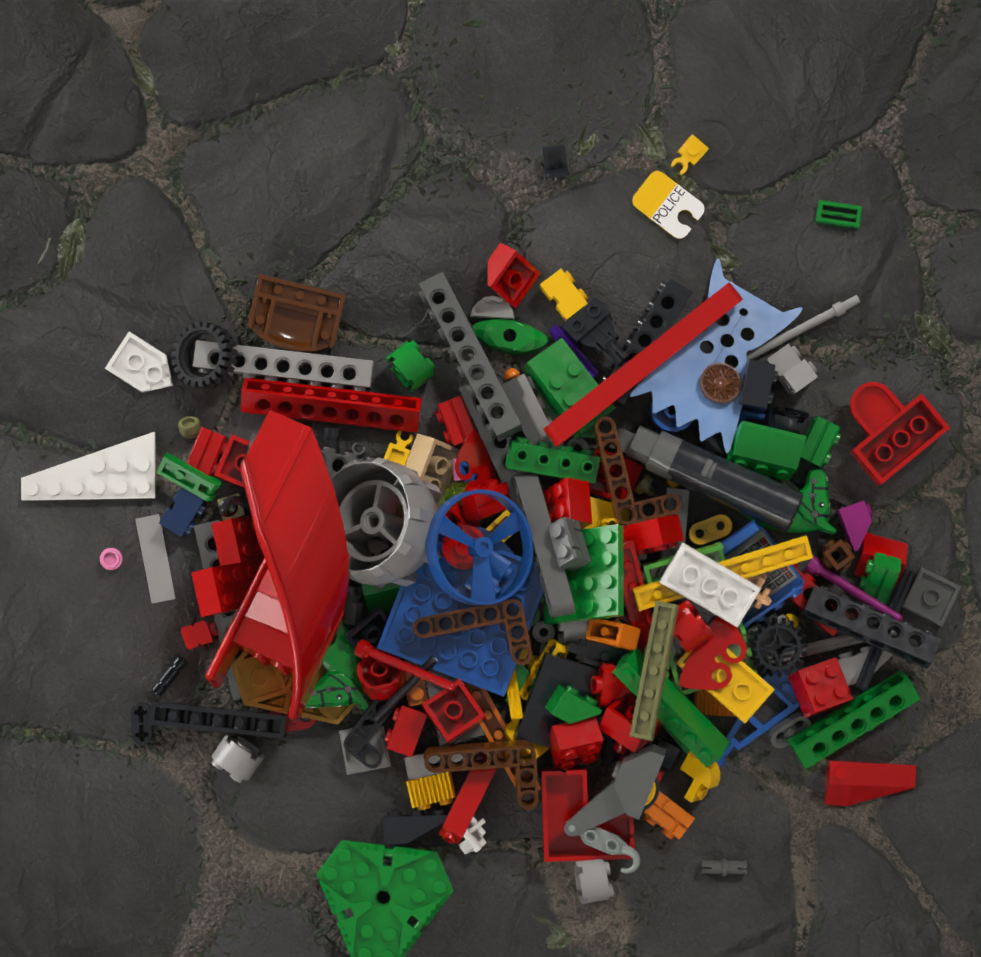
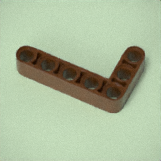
[593,417,681,525]
[413,599,533,666]
[423,740,538,810]

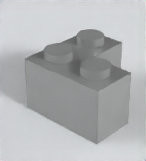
[764,343,818,397]

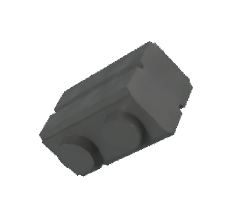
[548,517,591,571]

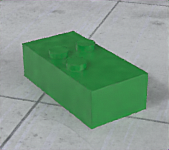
[523,338,616,439]

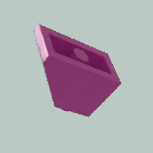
[836,500,873,552]

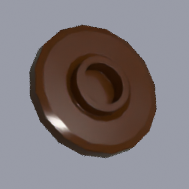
[700,363,741,404]

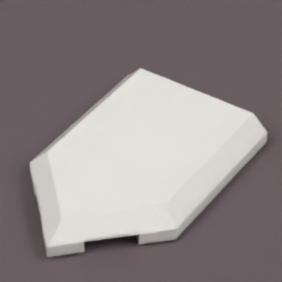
[105,332,173,393]

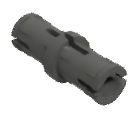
[701,858,747,876]

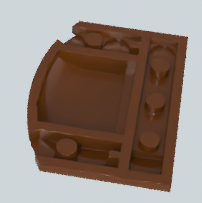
[247,274,346,352]

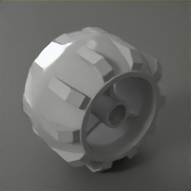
[330,457,449,588]

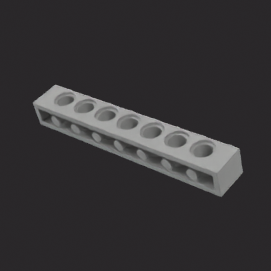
[193,340,374,392]

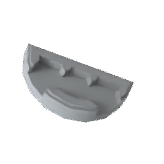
[470,296,514,320]

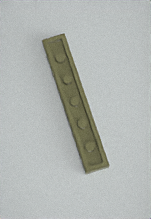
[629,601,679,741]

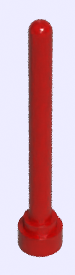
[354,639,456,691]

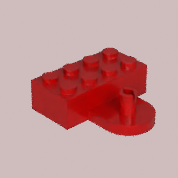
[849,382,950,486]

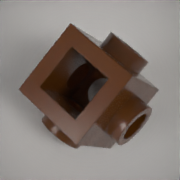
[820,539,855,572]

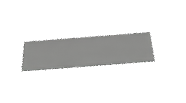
[135,514,176,604]

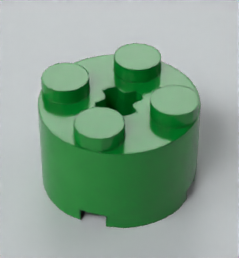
[385,340,435,393]

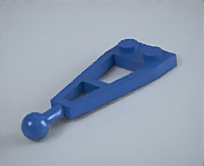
[716,665,799,769]

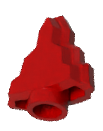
[591,663,633,707]

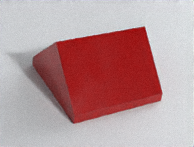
[853,533,908,587]

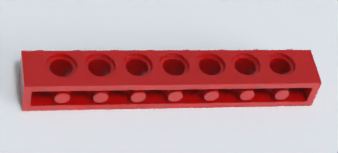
[241,378,422,433]

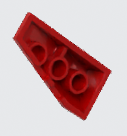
[824,760,916,806]

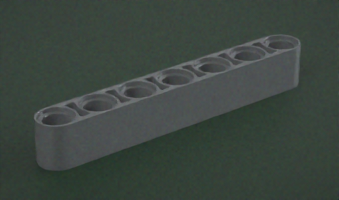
[513,473,575,618]

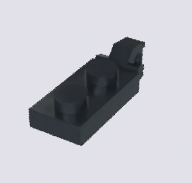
[565,639,629,667]

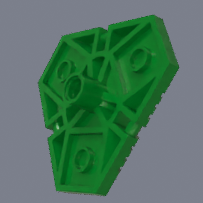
[316,840,454,957]

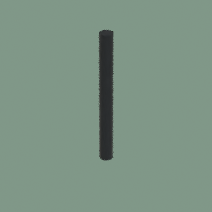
[373,655,438,722]

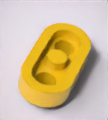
[688,515,732,545]

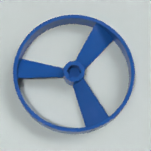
[426,490,534,605]

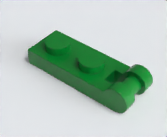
[156,452,222,502]

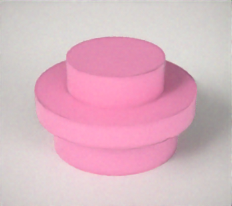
[100,548,123,570]

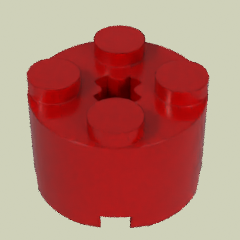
[674,599,714,653]
[357,648,405,700]

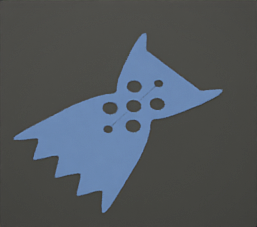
[630,259,803,453]

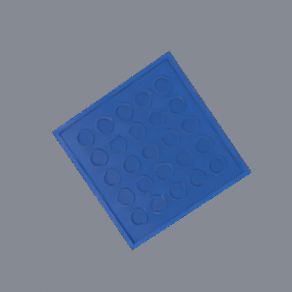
[377,534,544,697]

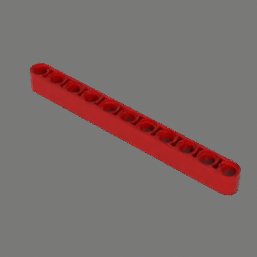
[543,282,743,447]

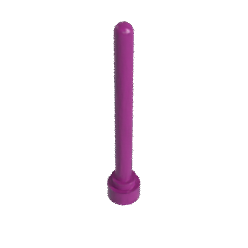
[805,556,903,622]

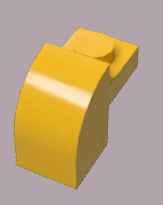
[680,751,720,803]

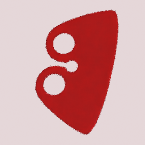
[455,430,498,492]
[679,616,747,690]

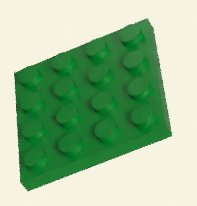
[544,524,624,625]

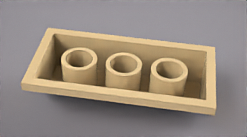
[396,434,460,518]

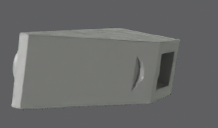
[837,645,893,685]

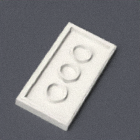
[659,543,761,627]

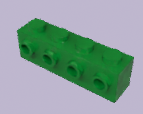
[505,437,600,484]

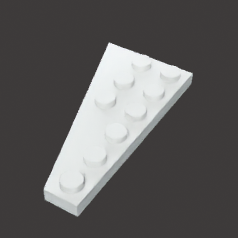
[21,432,156,501]

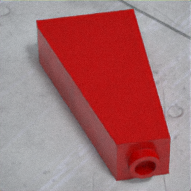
[439,752,497,844]

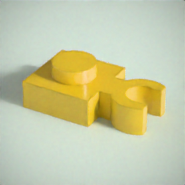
[670,134,709,175]
[383,431,413,466]

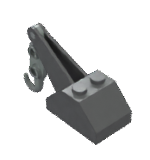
[564,744,666,874]

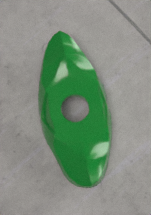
[472,319,548,355]

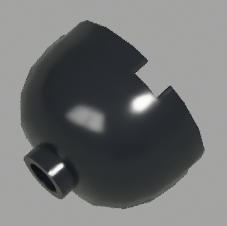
[768,407,814,436]

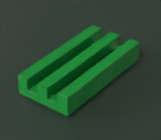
[815,200,863,229]

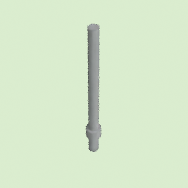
[746,295,860,361]

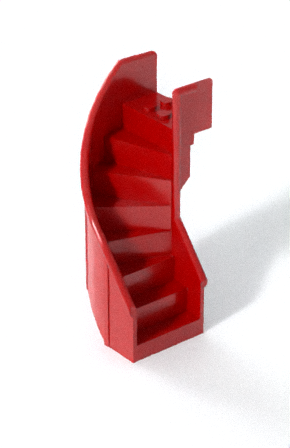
[205,410,349,725]

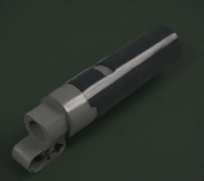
[608,426,804,532]

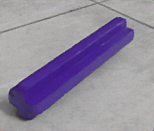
[550,324,599,379]

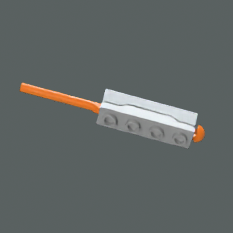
[501,368,565,481]

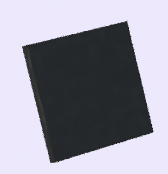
[514,652,615,761]

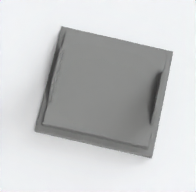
[339,724,391,775]

